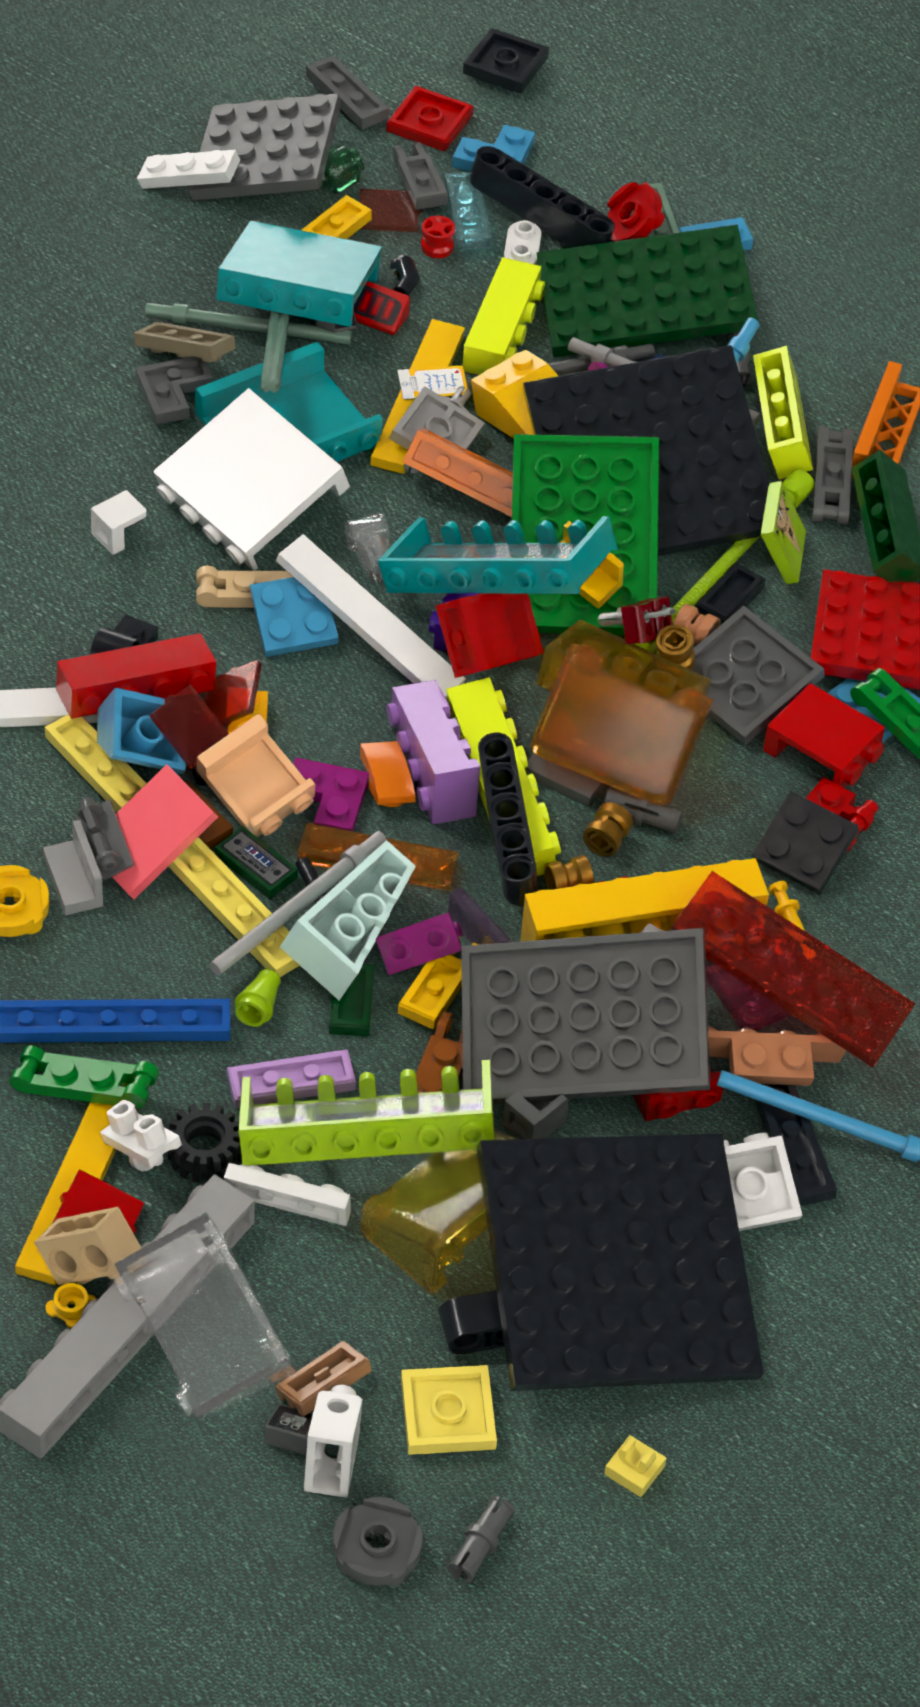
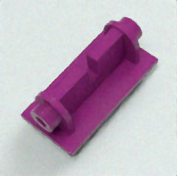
[376,912,463,975]

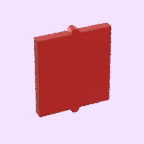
[51,1169,144,1234]

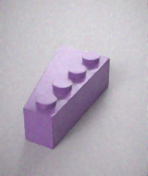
[386,680,480,825]

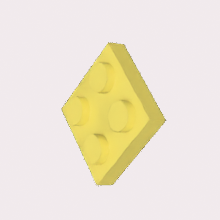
[401,1365,497,1455]

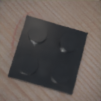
[463,28,549,94]
[752,791,859,895]

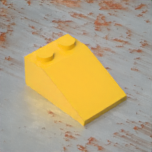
[471,350,558,439]

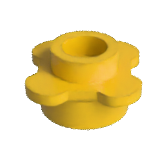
[46,1283,97,1329]

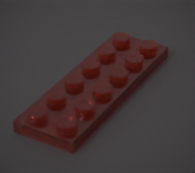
[670,871,916,1068]

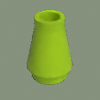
[235,969,281,1027]

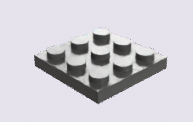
[665,606,824,745]

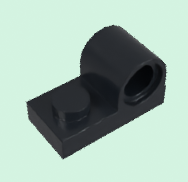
[90,614,158,655]

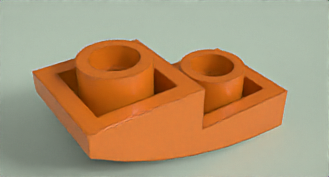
[360,741,416,807]

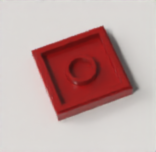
[386,86,474,152]

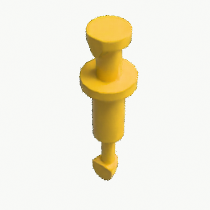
[768,881,815,963]

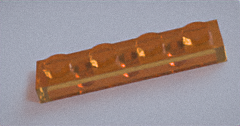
[298,823,459,891]

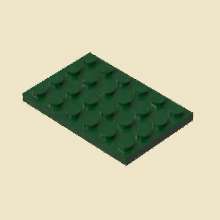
[536,224,758,357]

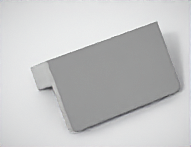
[43,820,103,916]

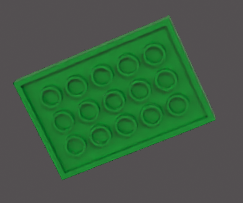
[512,434,659,635]

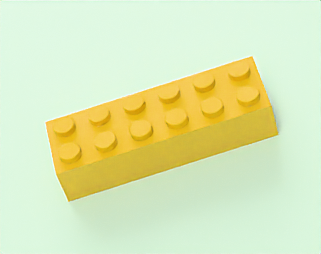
[520,858,769,952]

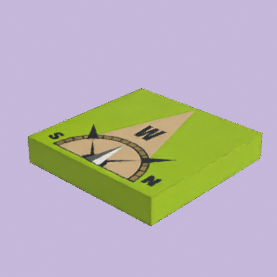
[761,481,806,584]

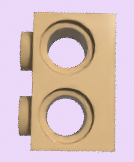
[34,1207,142,1285]

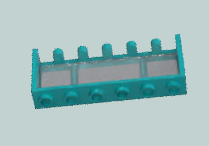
[378,516,618,594]

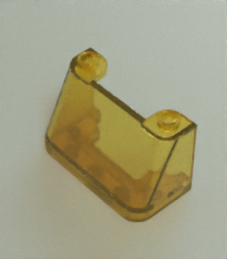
[361,1129,517,1295]

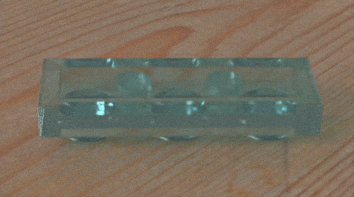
[445,172,491,250]

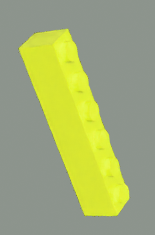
[446,677,561,876]

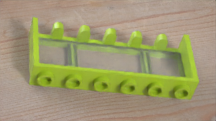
[239,1060,494,1166]

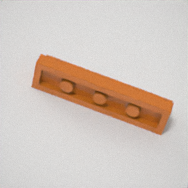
[851,361,920,478]
[402,428,513,517]

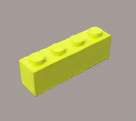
[463,257,545,375]
[753,346,813,479]

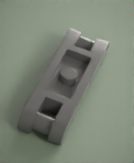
[811,426,854,525]

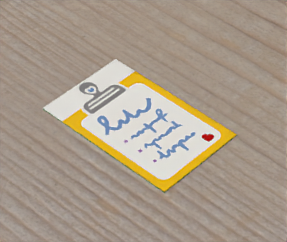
[397,365,468,399]

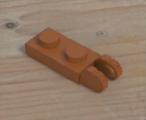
[416,1011,463,1113]

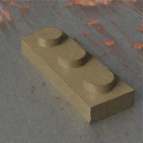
[134,322,236,362]

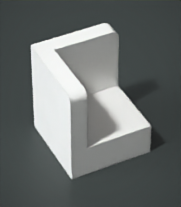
[91,490,146,555]

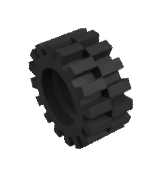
[167,1103,242,1183]

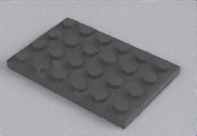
[461,928,710,1104]

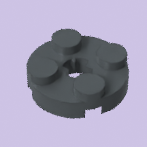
[332,1497,423,1587]

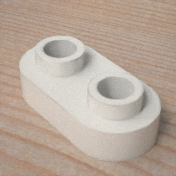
[504,220,541,265]

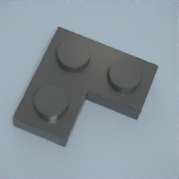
[135,356,213,425]

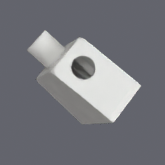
[304,1385,363,1498]

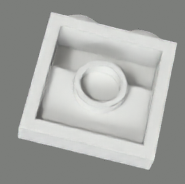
[724,1133,803,1231]

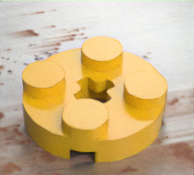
[0,865,50,937]

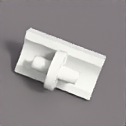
[100,1100,182,1171]

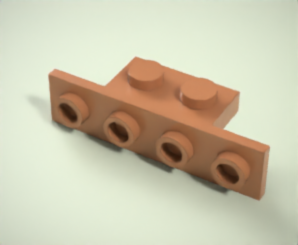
[708,1027,850,1086]

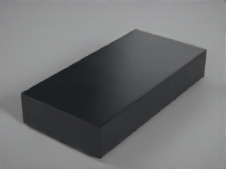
[695,562,766,625]

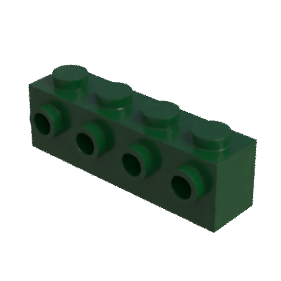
[852,450,920,582]

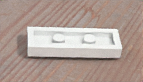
[137,150,240,189]
[224,1163,351,1226]

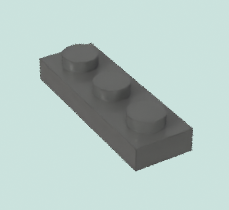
[306,55,389,130]

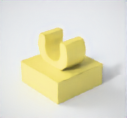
[604,1435,666,1497]

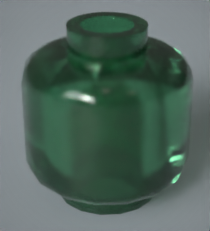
[320,144,364,194]

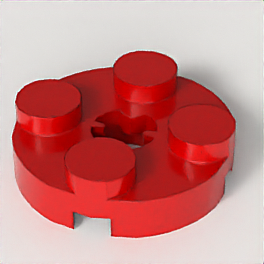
[607,182,665,242]

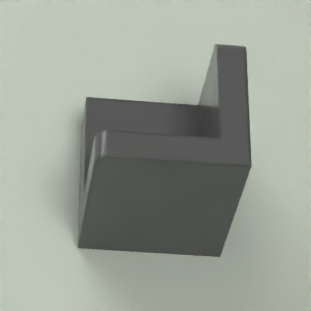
[502,1091,569,1139]

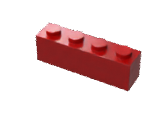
[56,633,216,719]

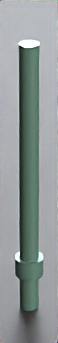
[145,303,352,345]

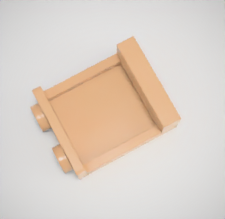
[197,714,316,837]

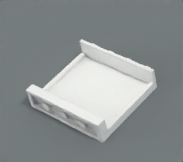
[153,388,350,571]

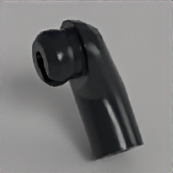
[390,255,420,296]

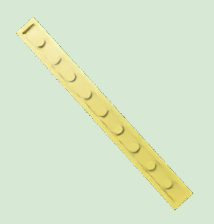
[45,714,300,977]

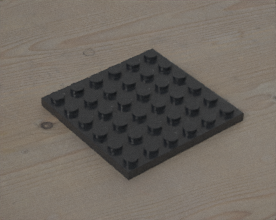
[523,345,769,555]
[476,1134,764,1391]

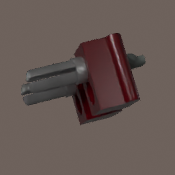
[598,596,675,644]

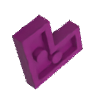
[293,757,369,839]

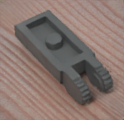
[392,142,448,210]

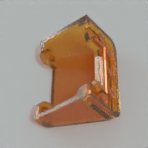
[530,642,714,805]

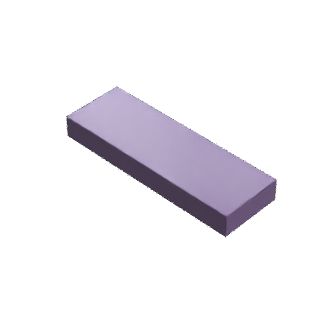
[227,1049,356,1109]

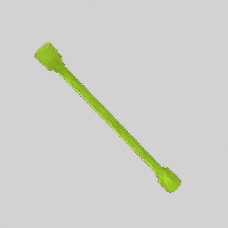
[621,469,815,671]

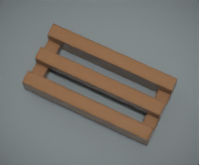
[275,1341,372,1417]

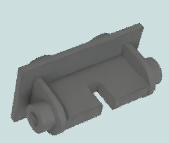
[75,798,135,882]

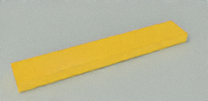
[370,319,465,474]
[15,1084,128,1285]

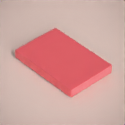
[112,764,218,899]

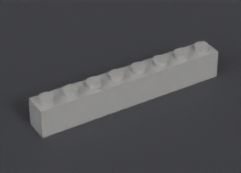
[0,1174,255,1459]

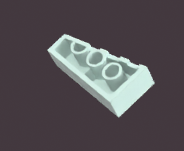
[280,840,416,1000]

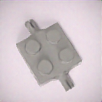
[389,386,485,473]

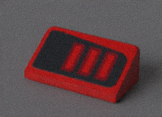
[353,281,410,335]

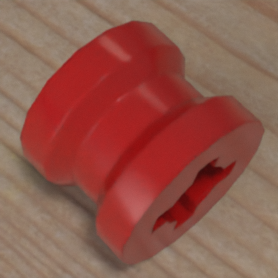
[421,215,455,259]

